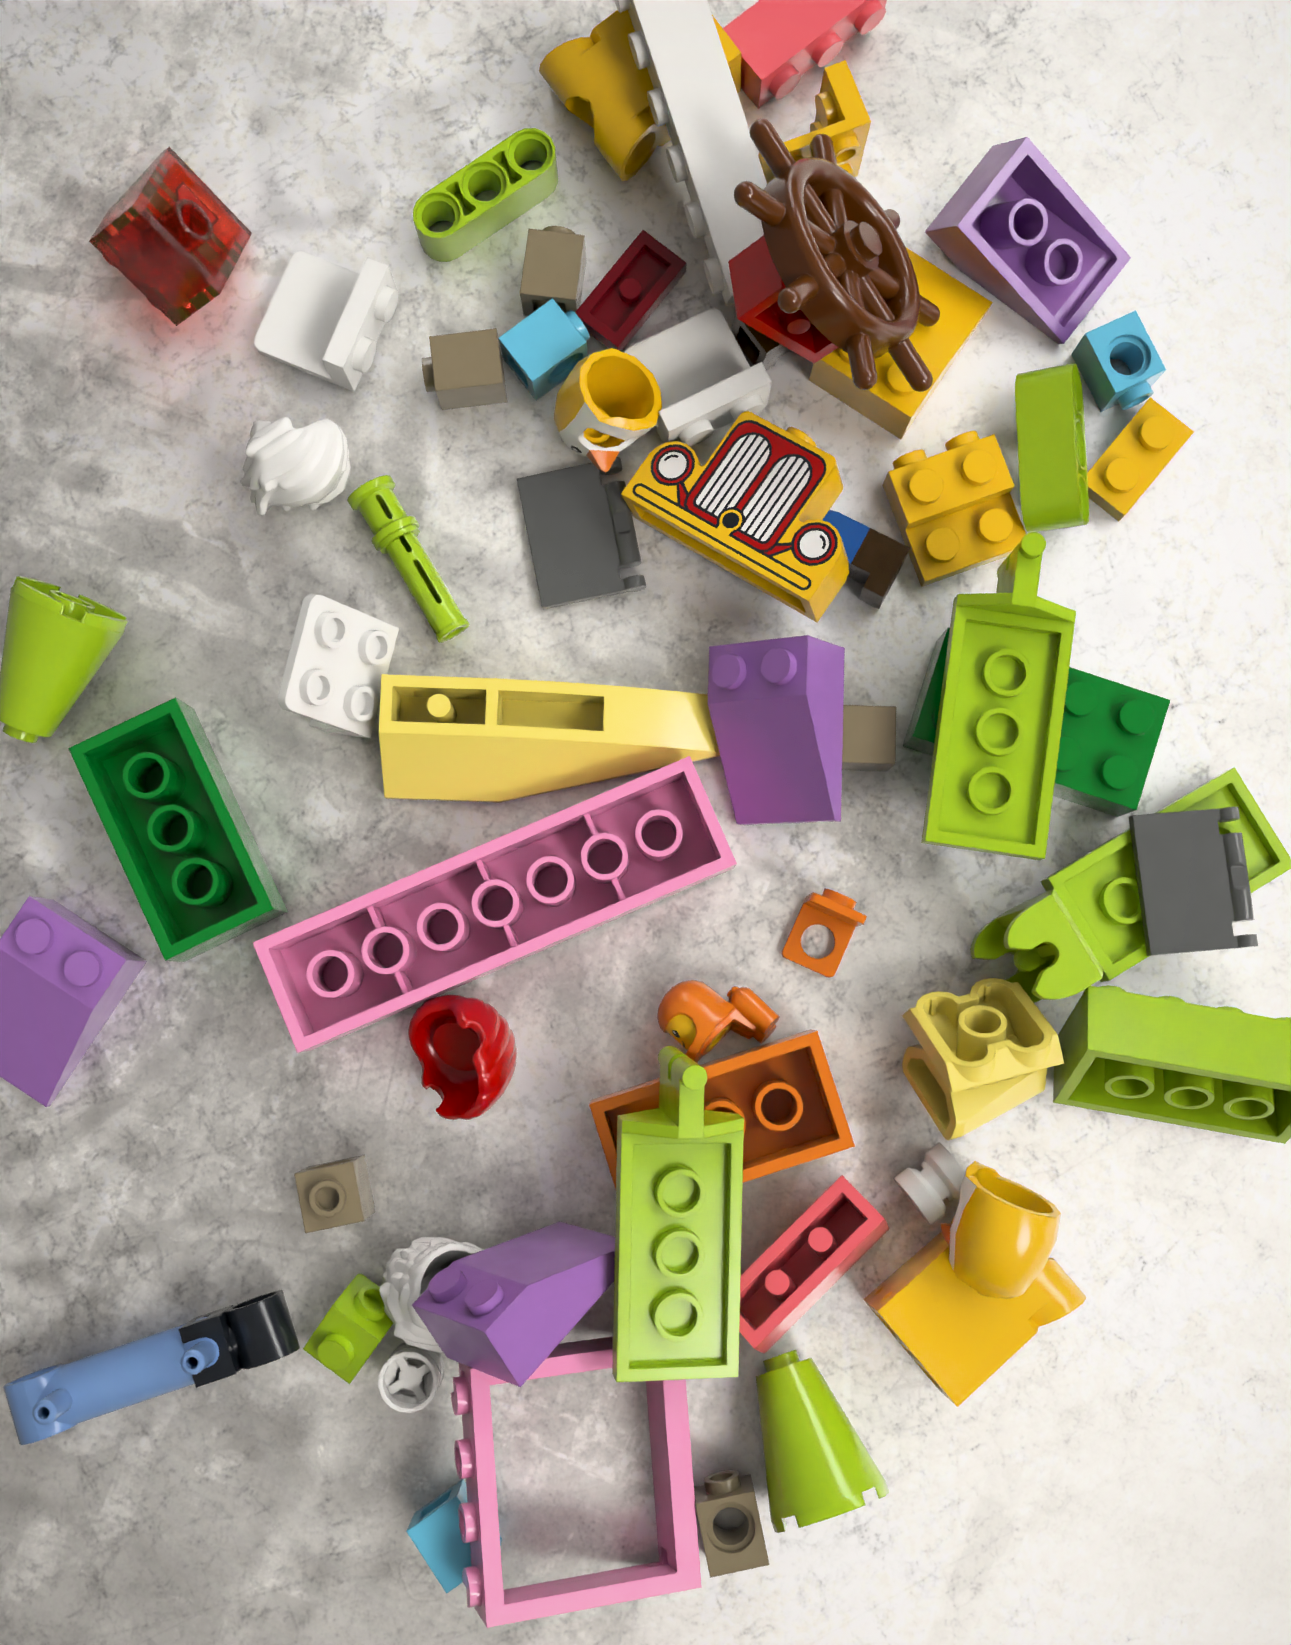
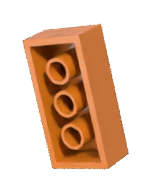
[589,1029,855,1189]

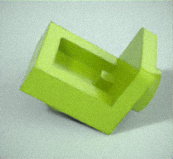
[303,1274,393,1384]

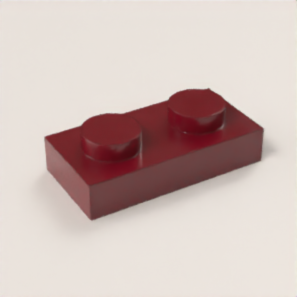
[575,230,687,351]

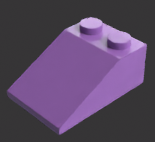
[925,137,1131,344]
[708,635,845,825]
[0,896,147,1107]
[412,1221,615,1387]

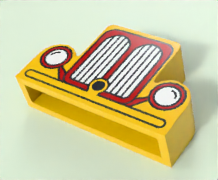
[621,411,849,623]

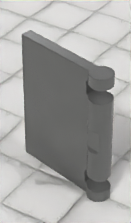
[517,457,646,610]
[1128,807,1258,956]

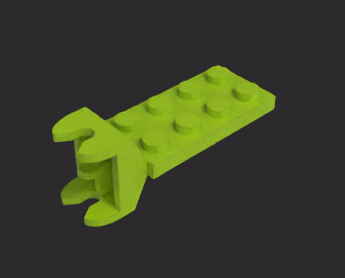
[970,767,1291,1003]

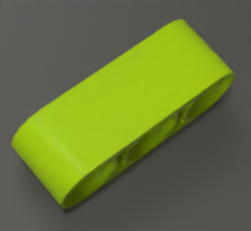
[413,128,558,262]
[1015,363,1089,533]

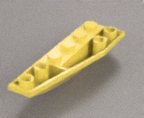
[378,674,720,803]

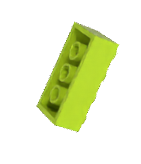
[1053,985,1291,1144]

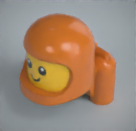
[657,980,780,1063]

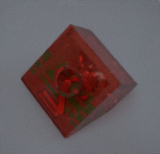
[89,147,252,326]

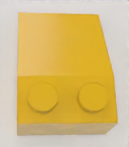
[809,248,993,439]

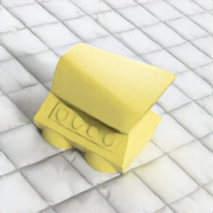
[902,978,1064,1140]

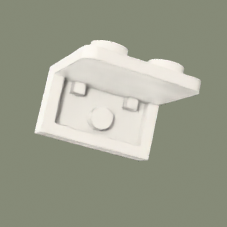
[254,251,399,392]
[624,308,772,447]
[278,594,399,738]

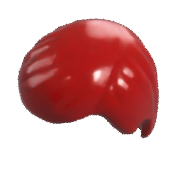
[408,995,517,1120]

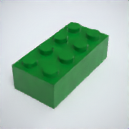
[903,627,1170,817]
[68,697,288,962]

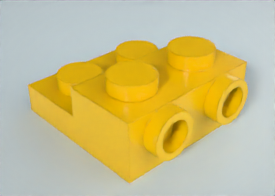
[882,431,1026,587]

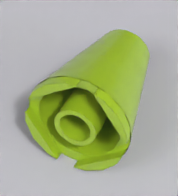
[0,576,128,743]
[756,1350,889,1533]

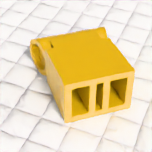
[539,10,741,181]
[863,1216,1086,1407]

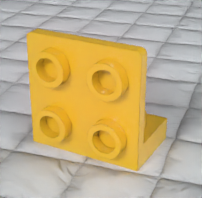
[758,60,871,184]

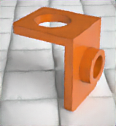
[782,888,867,978]

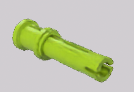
[347,475,470,643]

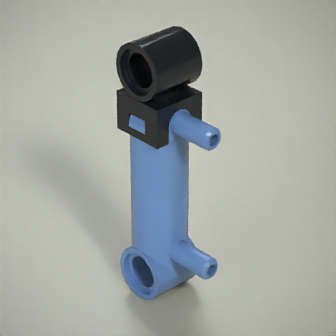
[3,1290,300,1445]

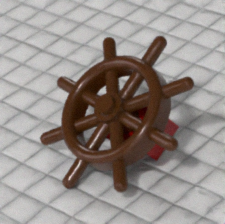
[728,119,940,392]

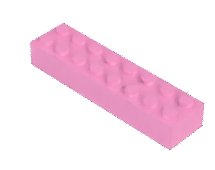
[253,756,737,1053]

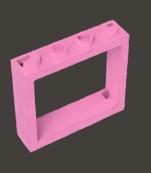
[451,1336,702,1628]

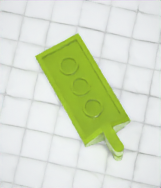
[921,532,1076,860]
[612,1046,744,1382]

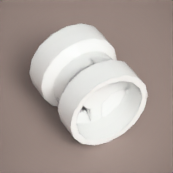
[893,1142,965,1225]
[378,1342,445,1413]

